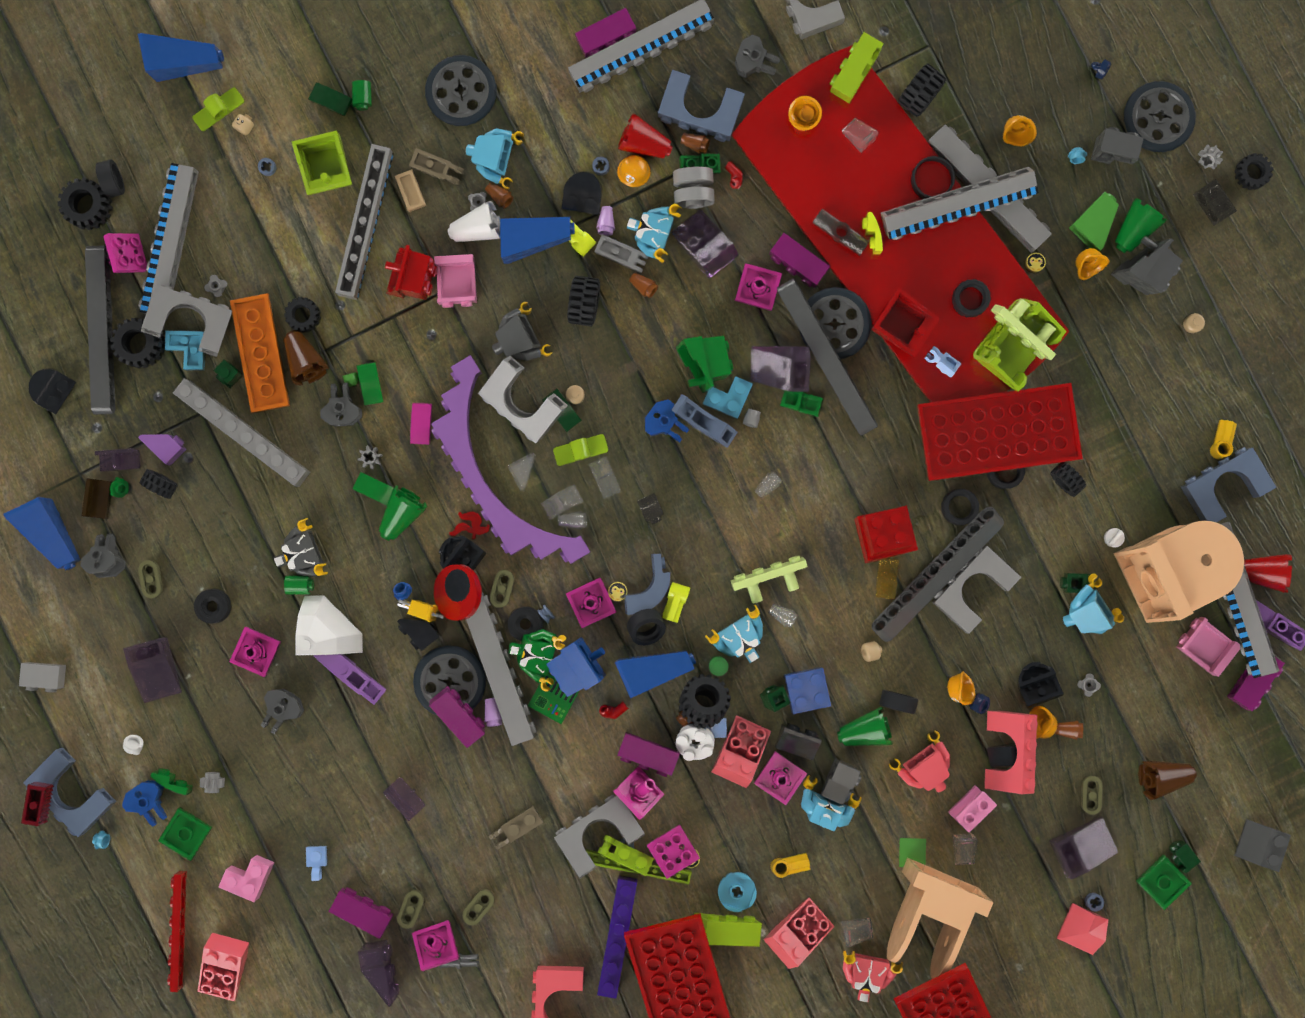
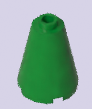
[1115,198,1167,254]
[379,486,428,541]
[837,707,893,746]

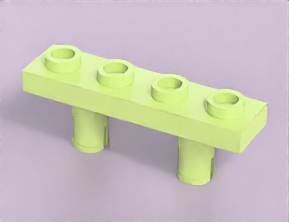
[991,298,1056,360]
[730,556,808,603]

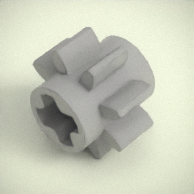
[1198,145,1223,169]
[358,445,383,469]
[200,772,225,793]

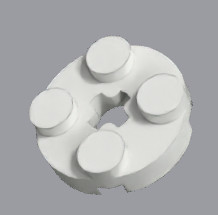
[676,724,715,761]

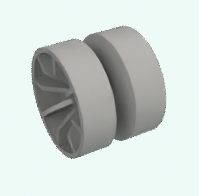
[673,167,715,209]

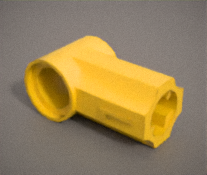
[1210,420,1237,459]
[770,853,810,878]

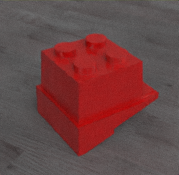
[385,245,438,300]
[871,288,940,358]
[854,505,918,564]

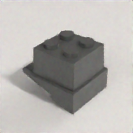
[1111,236,1183,295]

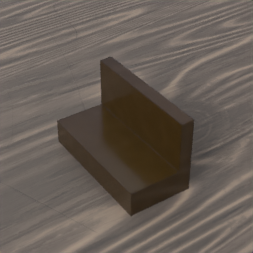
[81,478,112,519]

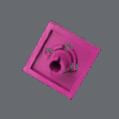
[103,233,147,273]
[735,263,782,311]
[566,577,617,628]
[229,626,281,677]
[754,751,807,805]
[613,767,665,820]
[646,824,700,879]
[412,920,460,971]

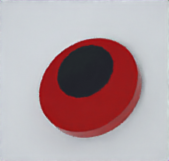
[434,564,482,621]

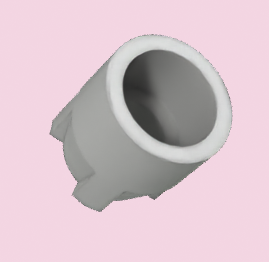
[743,409,761,428]

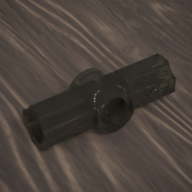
[813,209,870,256]

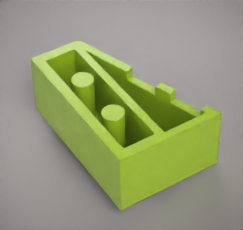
[830,32,884,104]
[694,913,762,947]

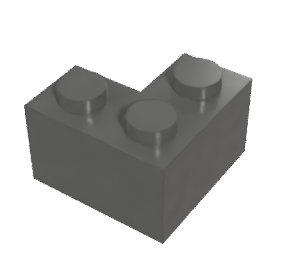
[1091,127,1144,164]
[820,758,862,805]

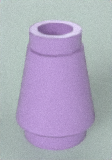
[596,206,615,236]
[484,698,502,727]

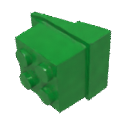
[676,336,733,393]

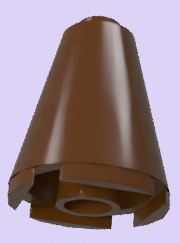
[284,330,329,386]
[1138,761,1197,800]

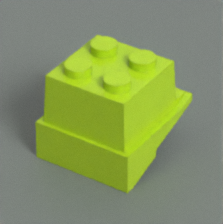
[291,130,352,195]

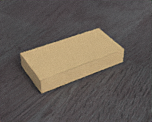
[395,169,426,212]

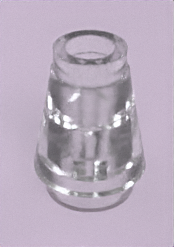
[754,471,783,498]
[558,511,587,530]
[768,604,798,628]

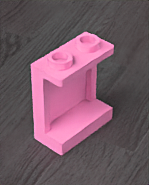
[434,254,477,308]
[1176,617,1240,677]
[948,785,997,832]

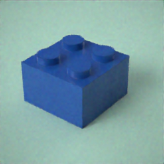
[784,667,831,714]

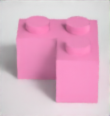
[219,855,274,902]

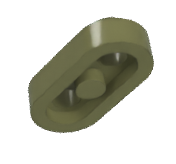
[138,560,163,598]
[490,570,514,608]
[1081,775,1103,815]
[462,889,495,925]
[397,890,425,929]

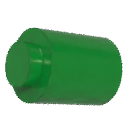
[352,80,372,111]
[284,575,314,595]
[708,656,728,676]

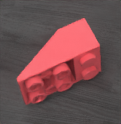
[711,715,771,788]
[763,897,835,969]
[197,933,249,1001]

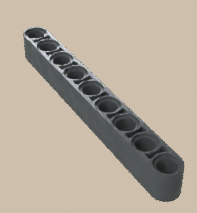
[85,245,115,415]
[777,278,878,436]
[872,507,1004,642]

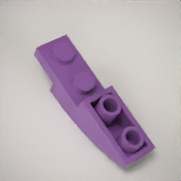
[1256,600,1305,651]
[313,654,386,705]

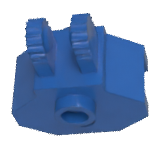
[645,399,689,442]
[122,780,167,827]

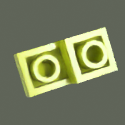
[862,212,883,254]

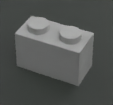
[19,662,66,692]

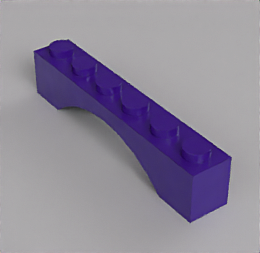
[597,875,638,999]

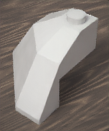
[296,595,363,655]

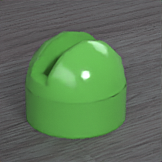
[342,372,359,387]

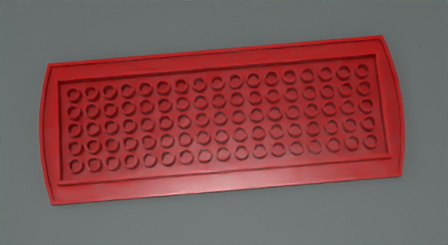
[731,45,1069,402]

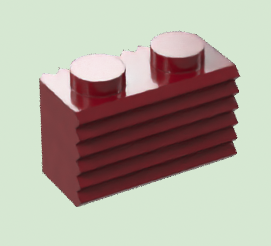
[21,782,54,826]

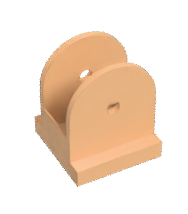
[1113,521,1244,623]
[887,858,993,979]

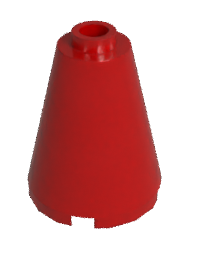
[618,113,673,159]
[1244,554,1292,593]

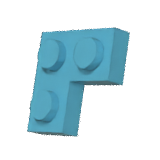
[165,331,205,370]
[703,376,753,419]

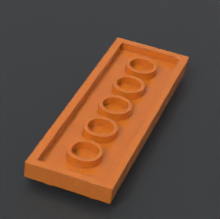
[230,293,290,413]

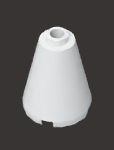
[448,201,500,242]

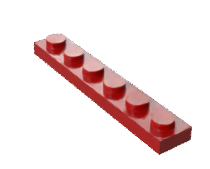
[167,871,187,992]

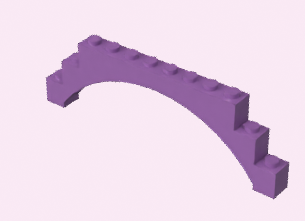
[431,355,590,564]

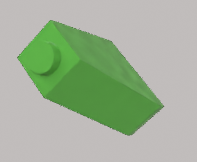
[1069,192,1119,251]

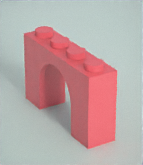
[985,711,1038,794]
[531,965,584,1018]

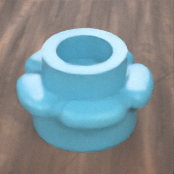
[1068,147,1087,164]
[92,830,110,849]

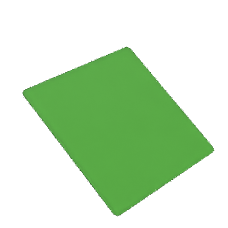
[899,838,926,867]

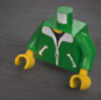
[509,629,566,691]

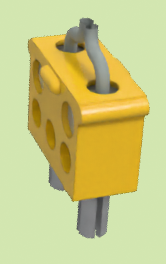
[397,600,444,622]

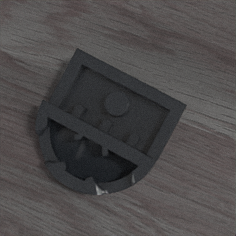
[561,171,603,214]
[29,368,76,414]
[439,535,487,571]
[1018,662,1064,709]

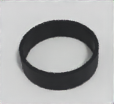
[911,156,955,199]

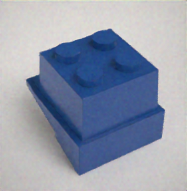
[547,637,606,697]

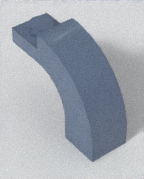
[672,394,737,448]
[624,553,670,615]

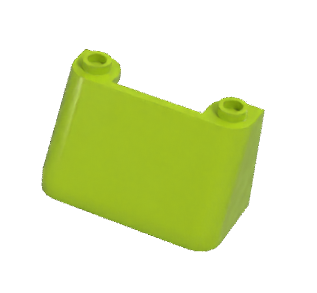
[973,298,1067,392]

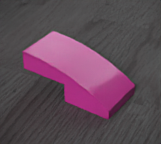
[410,403,432,445]

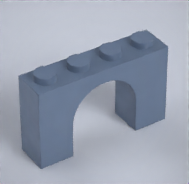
[658,70,745,142]
[1181,447,1276,522]
[23,748,117,837]

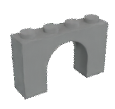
[786,0,845,39]
[141,284,232,357]
[478,356,568,443]
[932,546,1021,634]
[554,794,645,879]

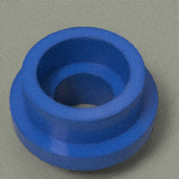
[393,582,412,600]

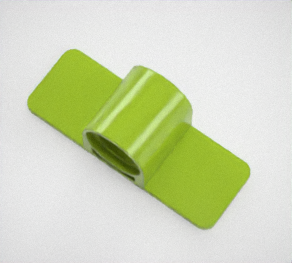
[192,87,245,131]
[553,434,608,466]

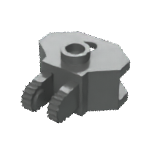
[735,35,780,78]
[320,383,362,427]
[80,534,126,578]
[261,688,304,735]

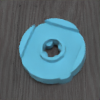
[718,872,757,912]

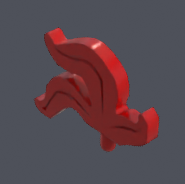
[449,511,490,540]

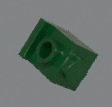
[213,360,243,389]
[1060,573,1091,593]
[759,685,790,712]
[1169,840,1201,873]

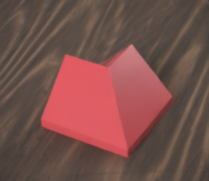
[1057,903,1108,955]

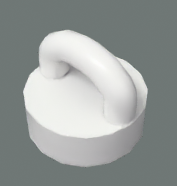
[1104,528,1125,547]
[123,735,143,755]

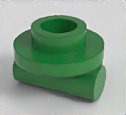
[110,477,129,498]

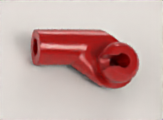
[724,161,743,189]
[599,701,629,719]

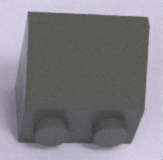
[1234,819,1291,872]

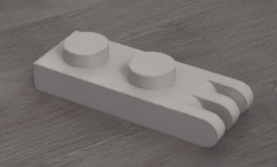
[594,234,648,273]

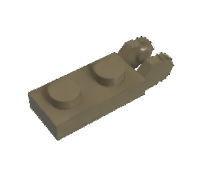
[409,148,465,185]
[489,805,544,850]

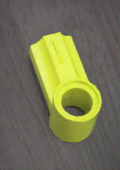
[569,220,596,257]
[662,582,690,623]

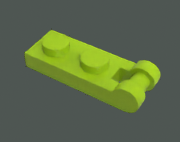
[597,835,654,877]

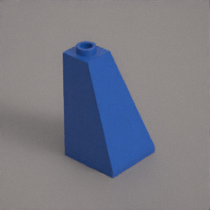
[138,33,224,82]
[500,217,575,264]
[3,497,81,571]
[615,650,696,698]

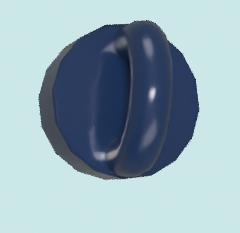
[1091,59,1111,80]
[969,693,990,714]

